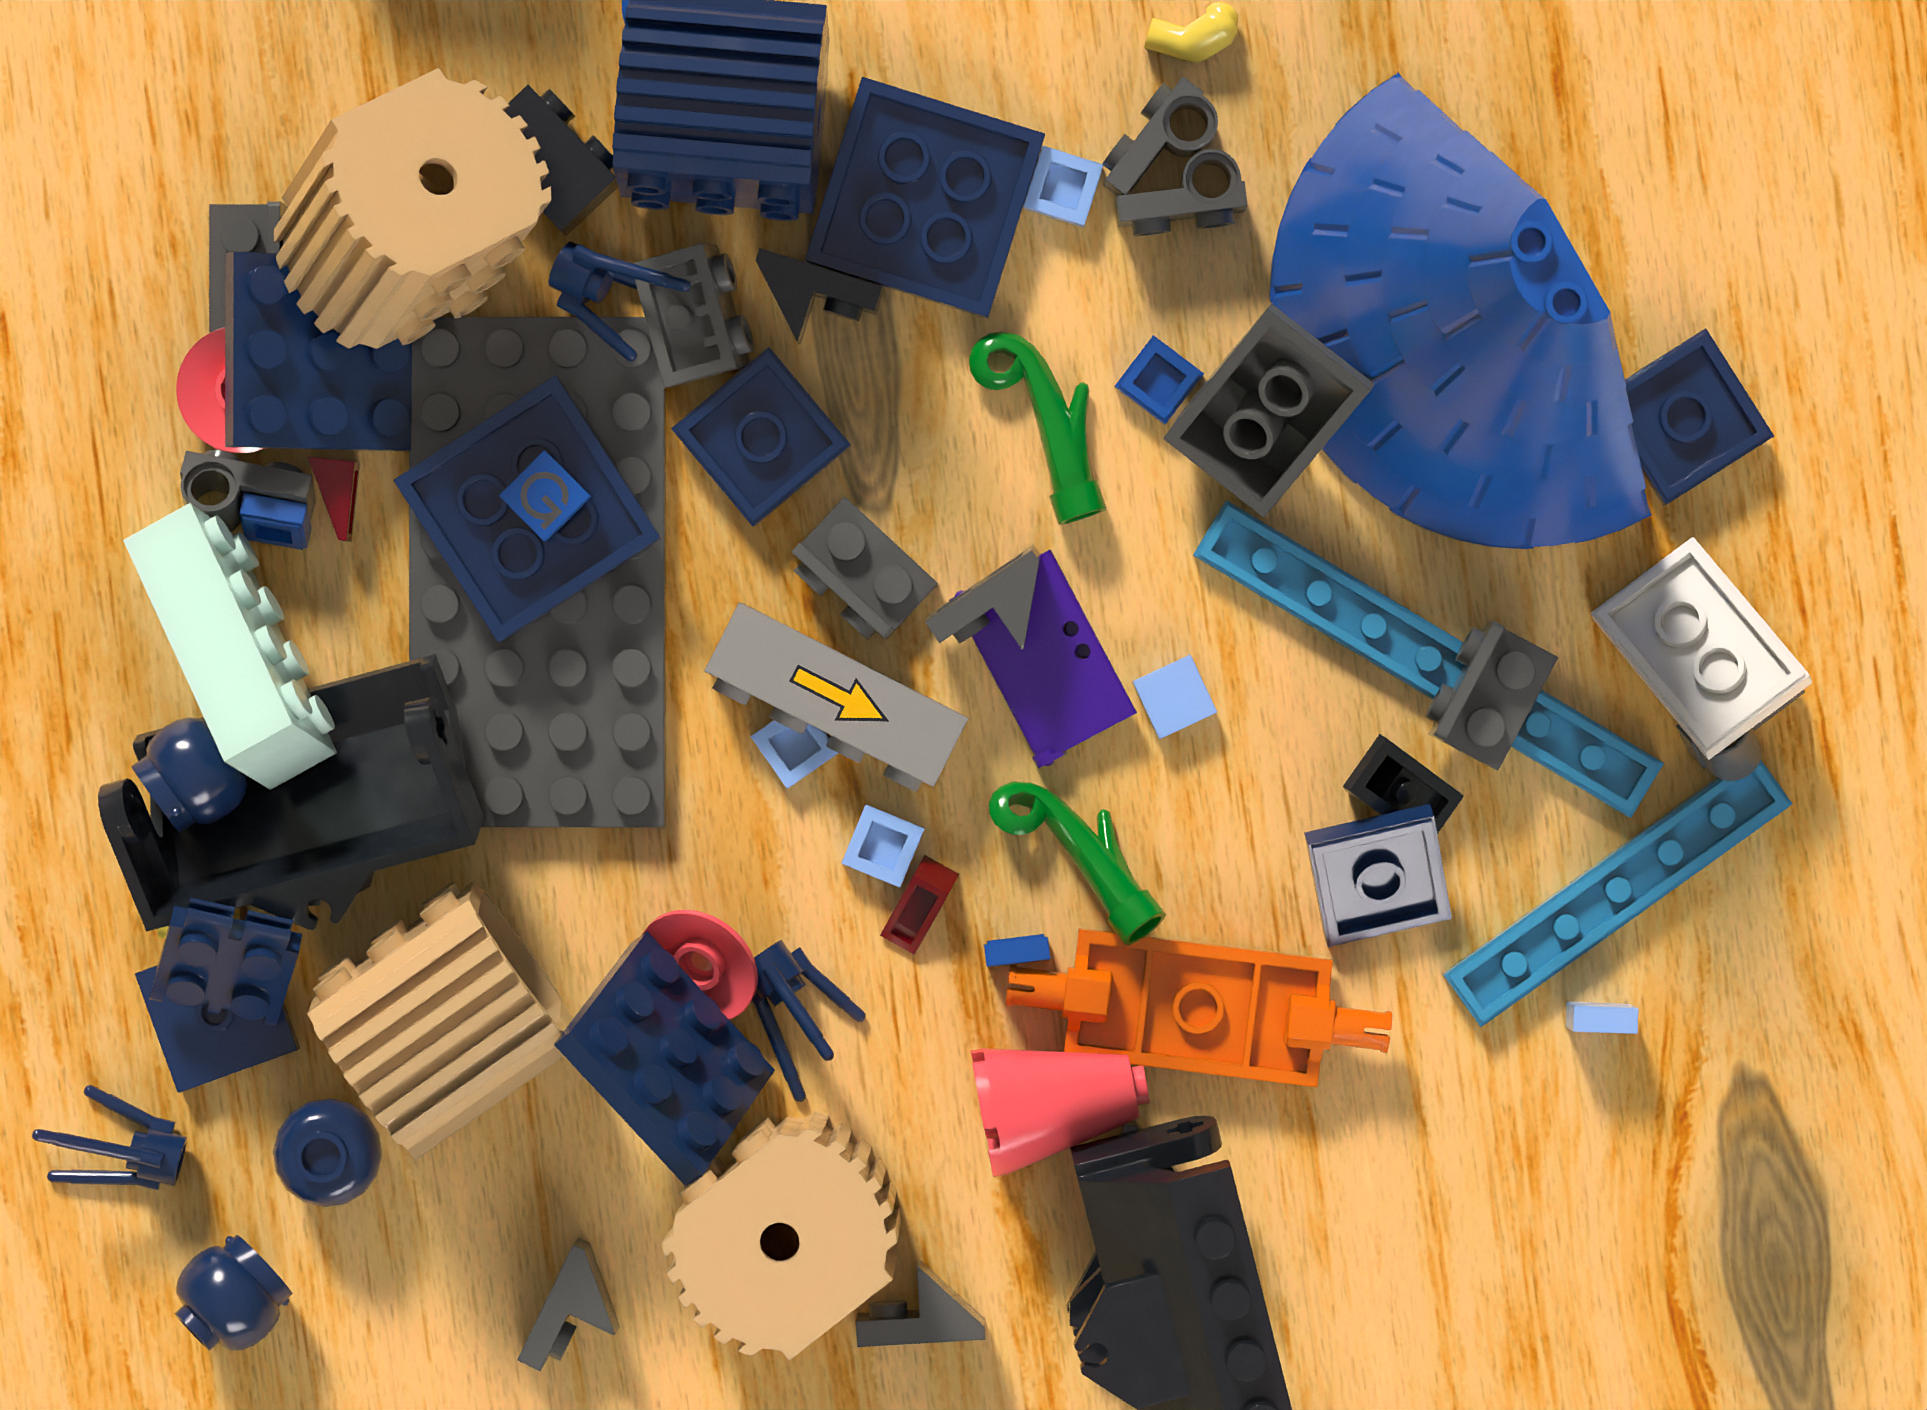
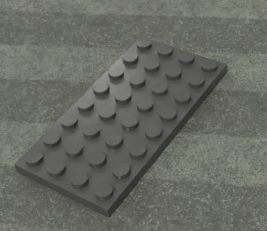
[409,317,666,827]

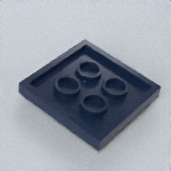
[805,77,1045,319]
[225,252,412,451]
[393,375,662,643]
[554,931,775,1186]

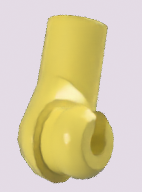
[1144,2,1238,63]

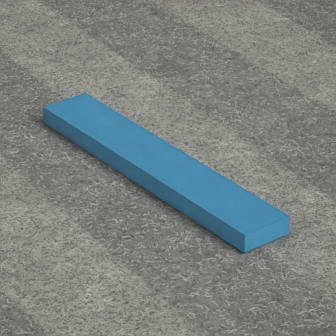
[1442,759,1792,1027]

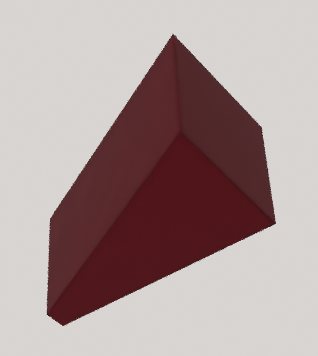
[307,456,360,542]
[880,855,959,955]

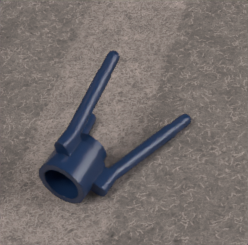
[548,241,691,362]
[752,940,866,1102]
[32,1085,187,1190]

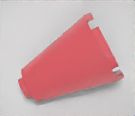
[971,1048,1150,1177]

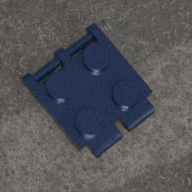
[149,897,302,1027]

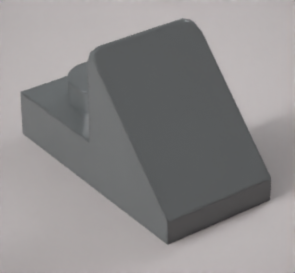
[925,544,1041,649]
[517,1237,620,1371]
[856,1260,986,1347]

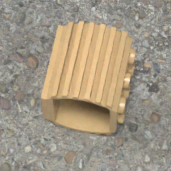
[274,68,551,349]
[307,881,573,1161]
[662,1111,901,1361]

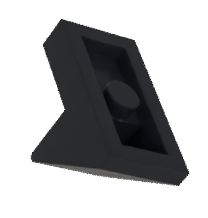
[756,248,884,344]
[1343,734,1464,834]

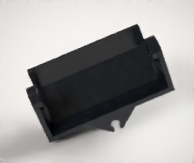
[98,654,484,932]
[1067,1115,1292,1410]

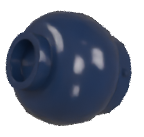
[131,717,248,833]
[273,1098,382,1207]
[175,1235,293,1351]

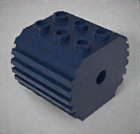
[612,0,830,221]

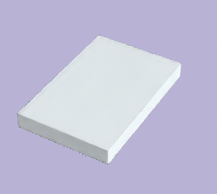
[1591,537,1812,760]

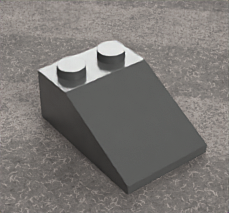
[1163,303,1375,517]

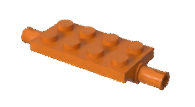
[1005,928,1392,1087]

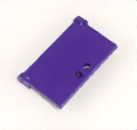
[949,549,1137,768]

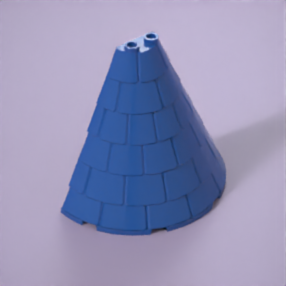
[1269,72,1652,549]

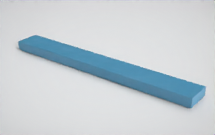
[1193,500,1664,818]

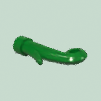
[969,331,1107,525]
[989,781,1166,945]

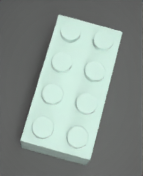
[123,503,337,790]

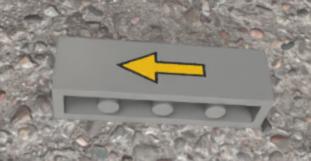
[704,602,969,792]

